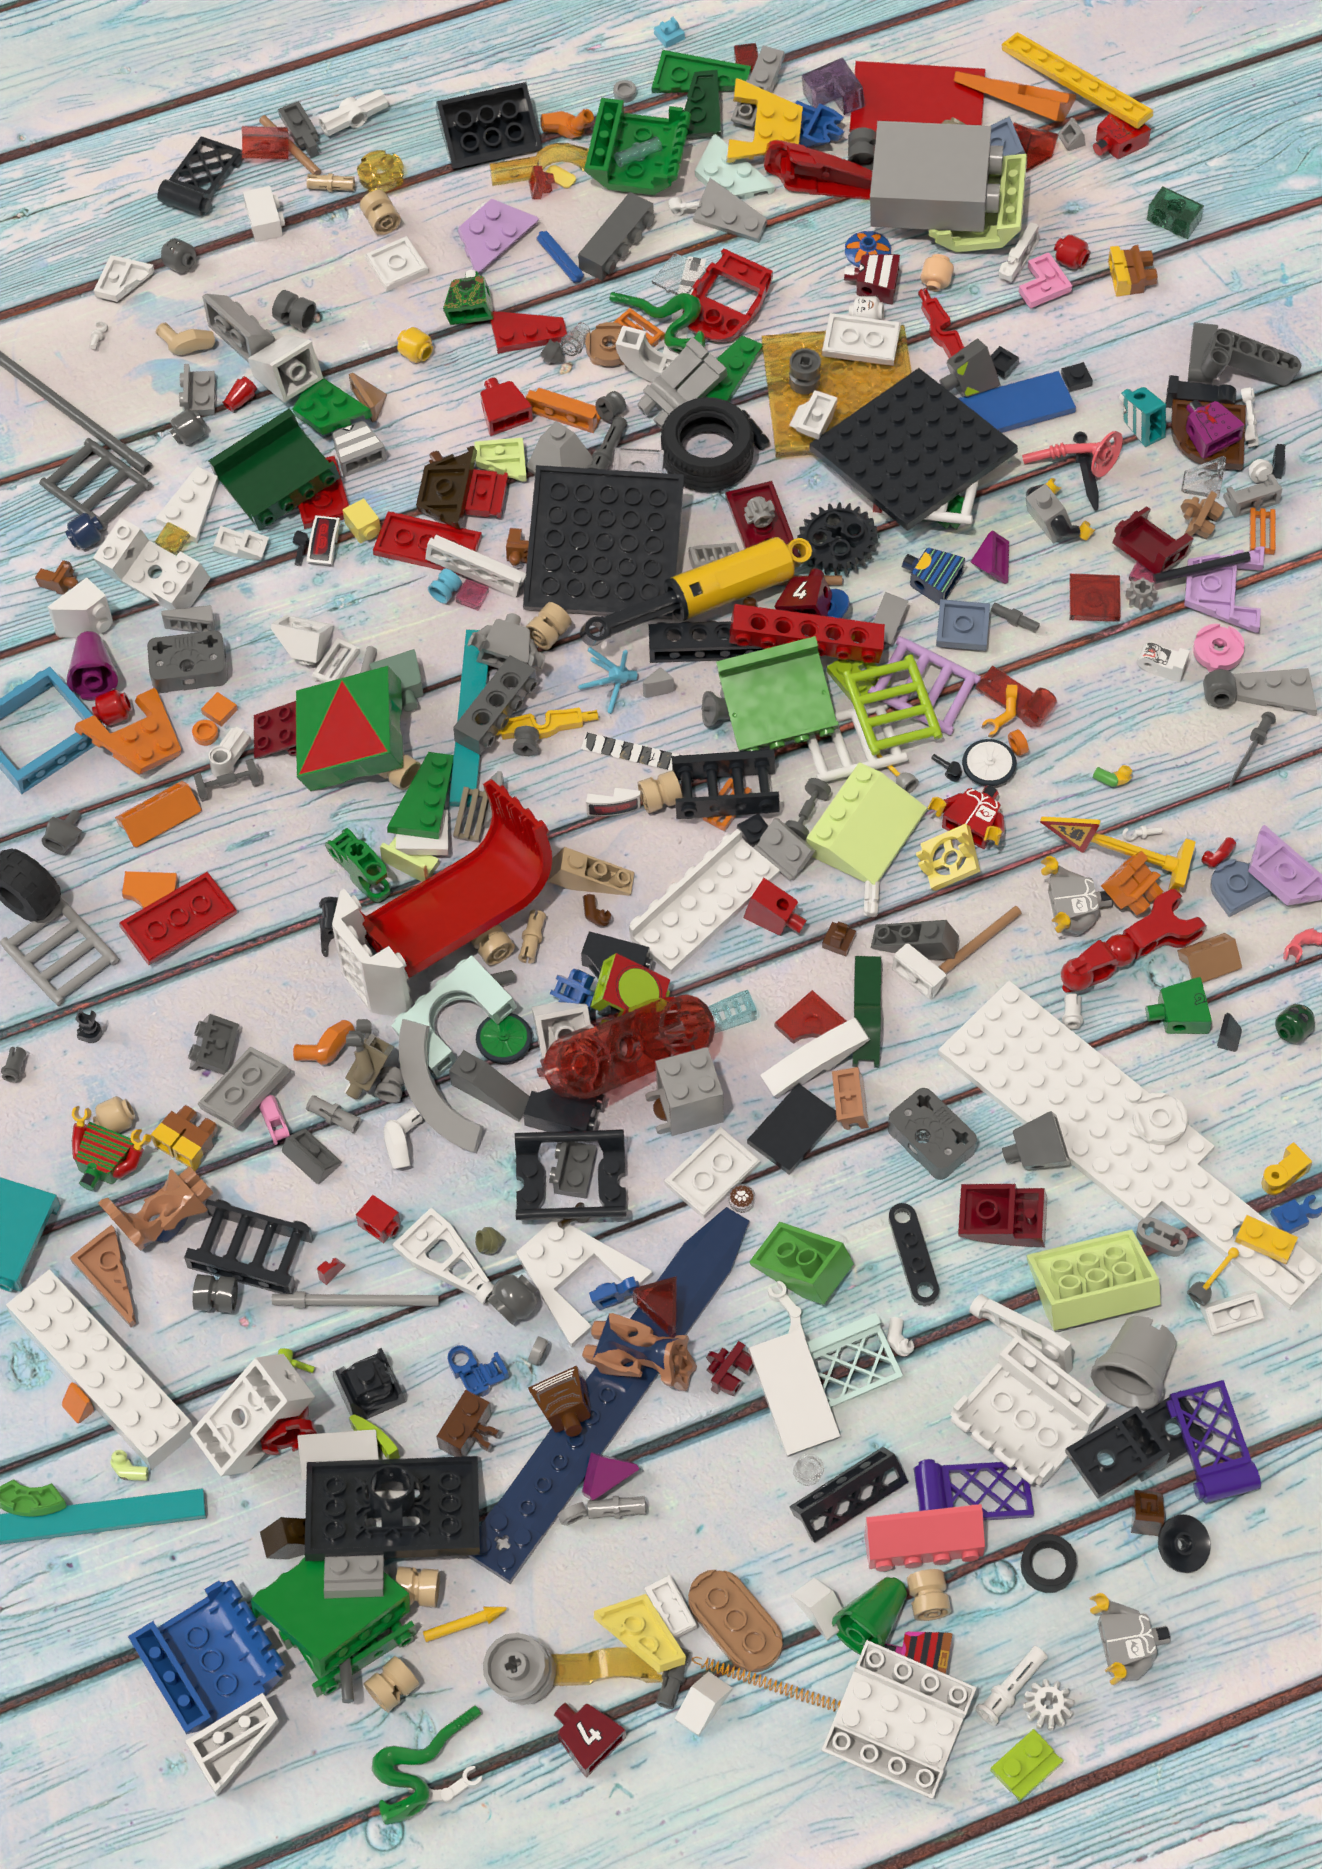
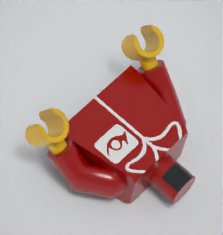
[927,785,1005,850]

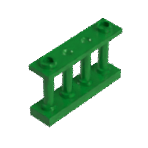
[278,1620,417,1698]

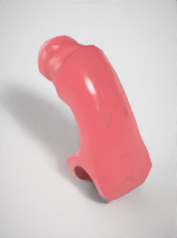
[1283,928,1322,963]

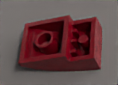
[958,1184,1047,1247]

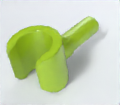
[278,1348,315,1373]

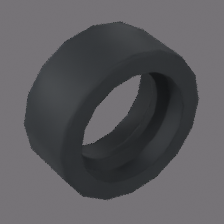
[1021,1534,1077,1593]

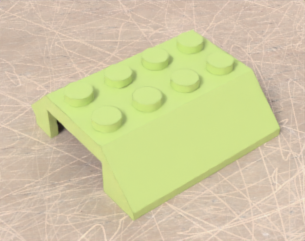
[928,154,1027,252]

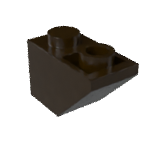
[260,1517,305,1559]

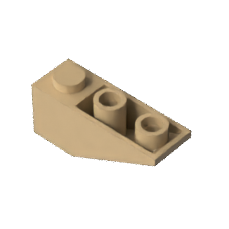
[548,847,634,896]

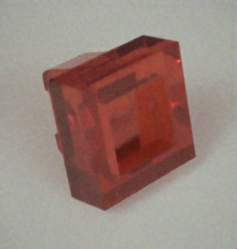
[528,166,555,199]

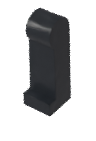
[1165,375,1237,408]

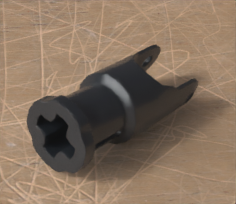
[319,897,338,957]

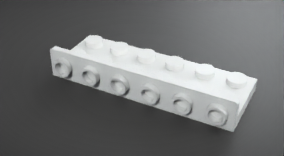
[629,829,780,975]

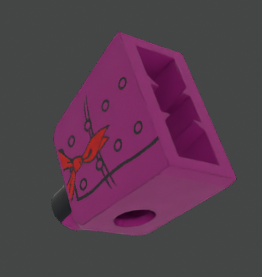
[1186,400,1244,459]

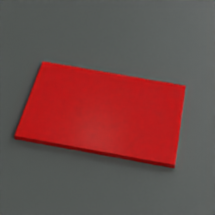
[849,61,985,133]

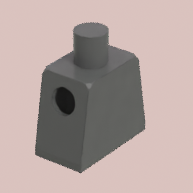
[1002,1111,1071,1170]

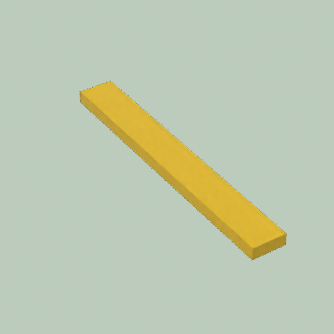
[1002,32,1153,129]

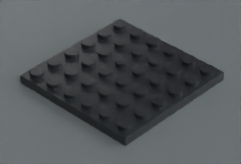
[809,368,1018,531]
[523,465,684,619]

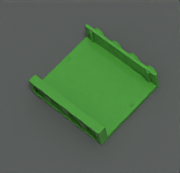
[716,636,839,751]

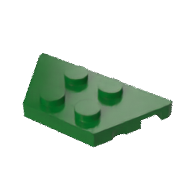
[292,378,373,435]

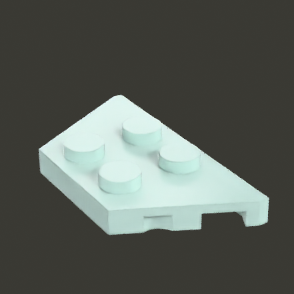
[695,134,775,199]

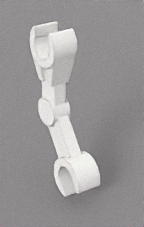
[1241,387,1259,447]
[768,1281,806,1340]
[408,1766,483,1804]

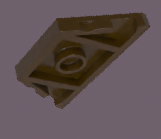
[416,446,477,529]

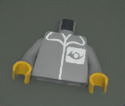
[1041,856,1112,934]
[1089,1593,1170,1685]

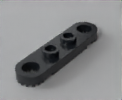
[888,1203,939,1307]

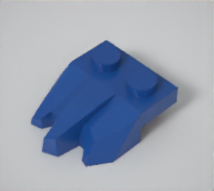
[795,100,845,147]

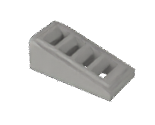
[689,543,739,569]
[161,605,215,632]

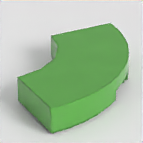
[0,1479,67,1517]

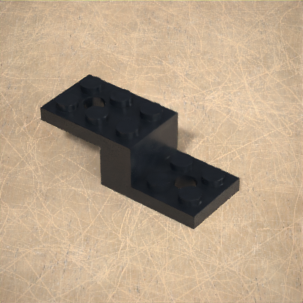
[1065,1390,1213,1499]

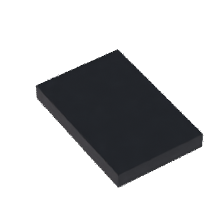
[747,1083,837,1175]

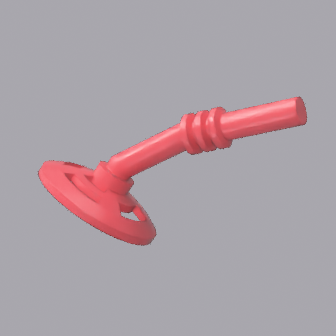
[1022,431,1123,477]

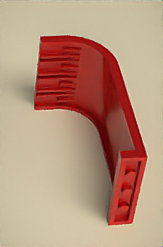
[360,779,552,980]

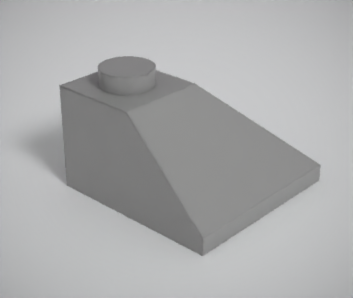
[526,421,593,475]

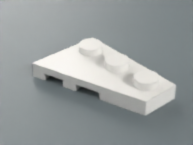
[156,466,219,544]

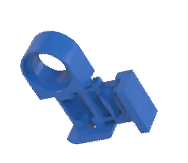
[447,1345,509,1397]

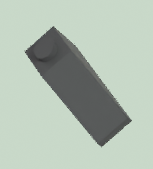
[449,1050,530,1122]

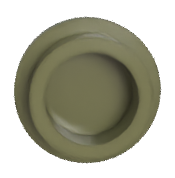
[475,1227,505,1255]

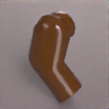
[583,894,612,927]

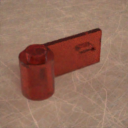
[975,665,1057,727]

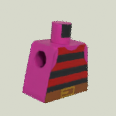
[884,1631,953,1674]

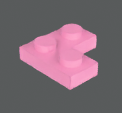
[1019,252,1072,309]

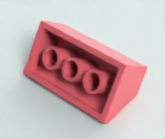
[864,1504,985,1571]

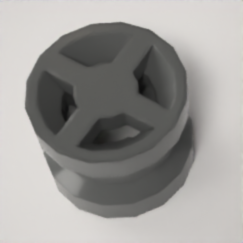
[595,391,626,421]
[513,726,539,756]

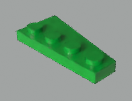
[651,50,751,93]
[705,335,763,402]
[387,752,454,839]

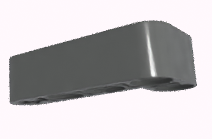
[1201,328,1302,386]

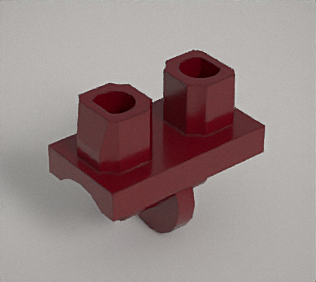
[706,1341,754,1396]

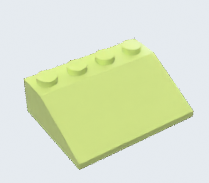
[806,762,927,885]
[1026,1229,1161,1331]

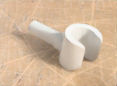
[669,197,701,216]

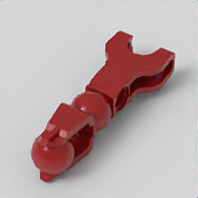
[1061,888,1207,993]

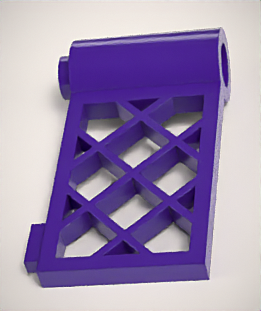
[1166,1380,1261,1504]
[913,1459,1034,1521]

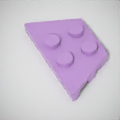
[458,199,539,273]
[1248,825,1322,906]

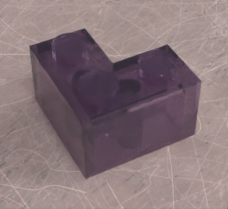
[801,57,865,115]

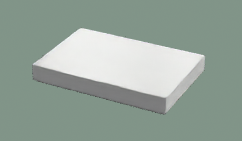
[822,313,901,366]
[664,1127,760,1219]

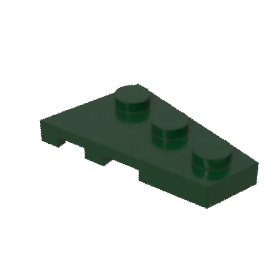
[683,70,722,139]

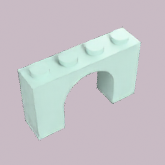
[391,955,517,1077]

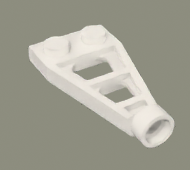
[392,1208,494,1306]
[969,1294,1073,1374]

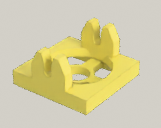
[916,824,981,891]

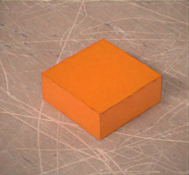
[201,692,238,727]

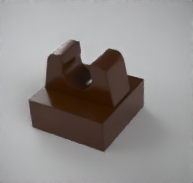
[822,921,857,957]

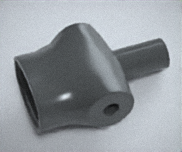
[41,810,82,854]

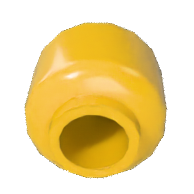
[397,327,433,363]

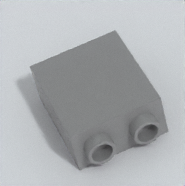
[870,121,1003,232]

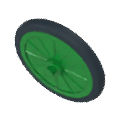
[476,1013,532,1063]

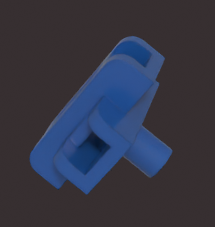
[550,969,595,1011]

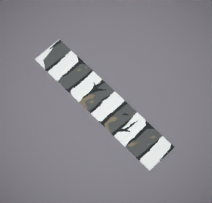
[581,732,680,771]

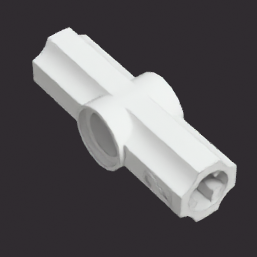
[318,89,388,136]

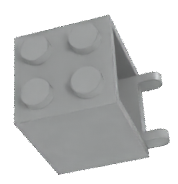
[645,1047,723,1136]

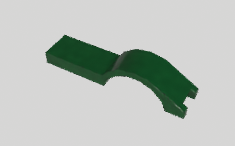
[852,956,881,1068]

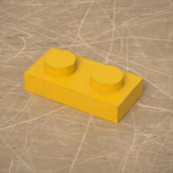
[1235,1215,1298,1264]

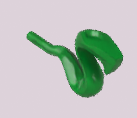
[609,292,706,352]
[372,1705,481,1825]

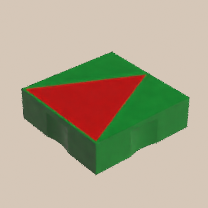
[296,666,403,792]

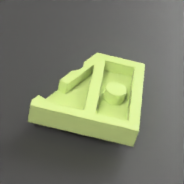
[474,438,527,482]

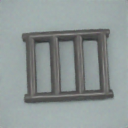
[39,438,153,531]

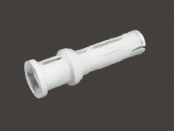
[975,1646,1048,1726]

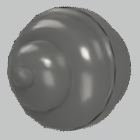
[540,339,565,364]

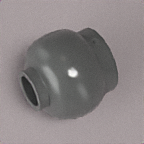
[487,1274,537,1325]

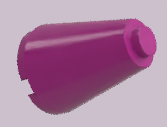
[67,631,118,700]

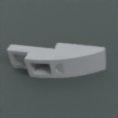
[731,45,785,127]

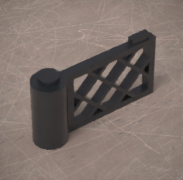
[157,136,244,216]

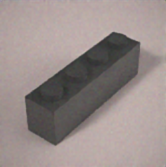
[578,192,655,281]

